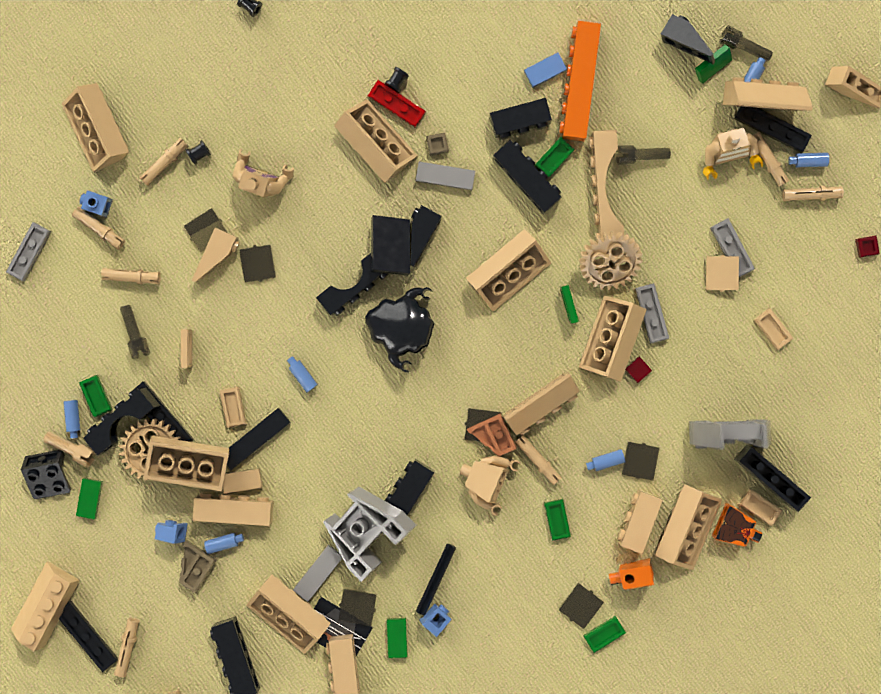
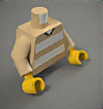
[703,128,763,180]

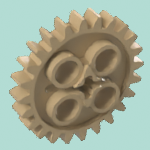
[579,230,643,290]
[119,419,180,481]

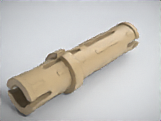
[753,132,790,187]
[139,137,189,186]
[782,185,844,201]
[72,207,125,250]
[101,268,161,284]
[515,435,562,485]
[114,618,140,677]

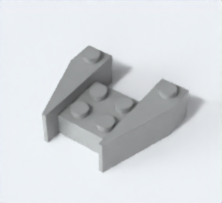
[689,419,771,449]
[323,487,417,582]

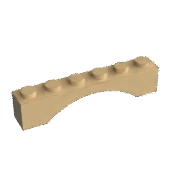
[588,130,624,240]

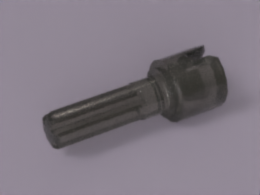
[719,25,773,62]
[616,145,671,165]
[120,305,151,359]

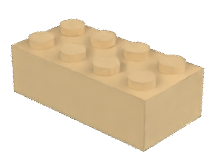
[143,435,229,491]

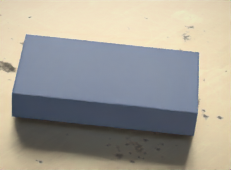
[524,53,567,88]

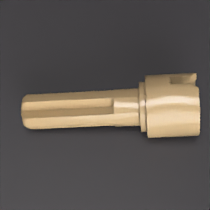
[43,432,96,467]

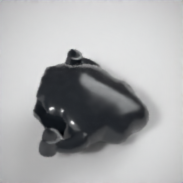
[365,287,434,373]

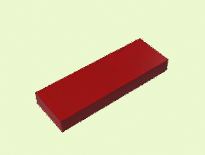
[367,80,426,128]

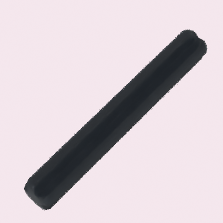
[416,543,456,615]

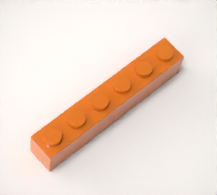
[559,21,601,142]

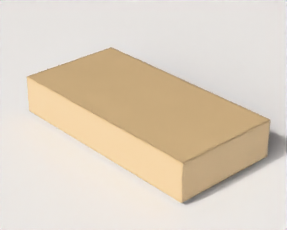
[754,308,794,350]
[181,329,192,368]
[220,387,247,428]
[223,468,263,494]
[739,488,782,526]

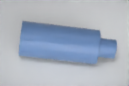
[744,57,766,82]
[788,153,829,167]
[287,356,318,393]
[63,400,80,439]
[586,449,625,471]
[204,533,244,555]

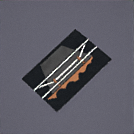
[314,597,373,656]

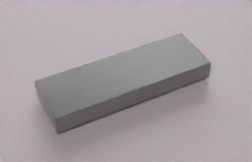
[416,162,475,190]
[710,218,755,277]
[6,222,51,282]
[635,283,669,344]
[293,545,342,602]

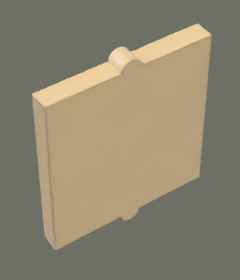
[706,254,739,292]

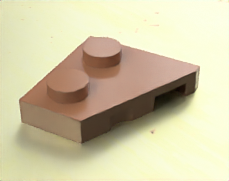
[467,413,517,456]

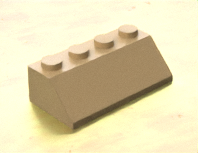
[723,77,813,111]
[62,83,129,172]
[334,99,417,183]
[466,229,551,312]
[579,295,647,382]
[502,372,580,436]
[655,484,722,570]
[11,562,80,651]
[246,574,331,654]

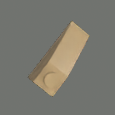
[825,66,881,108]
[192,228,240,282]

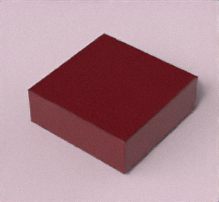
[855,235,880,258]
[625,356,652,383]

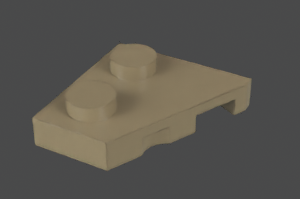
[179,540,217,593]

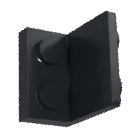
[21,450,71,499]

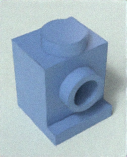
[80,190,113,217]
[155,520,188,544]
[419,604,452,637]

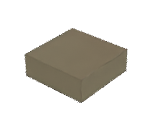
[426,132,449,156]

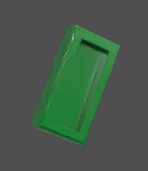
[695,45,732,84]
[534,137,575,178]
[560,285,579,324]
[79,375,113,417]
[76,478,103,519]
[544,499,571,541]
[583,616,626,653]
[387,618,408,658]

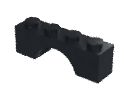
[316,253,389,316]
[83,388,160,456]

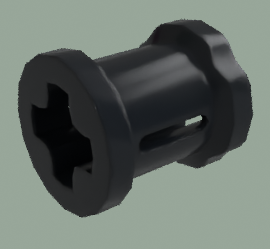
[237,0,263,17]
[385,67,409,93]
[186,140,211,165]

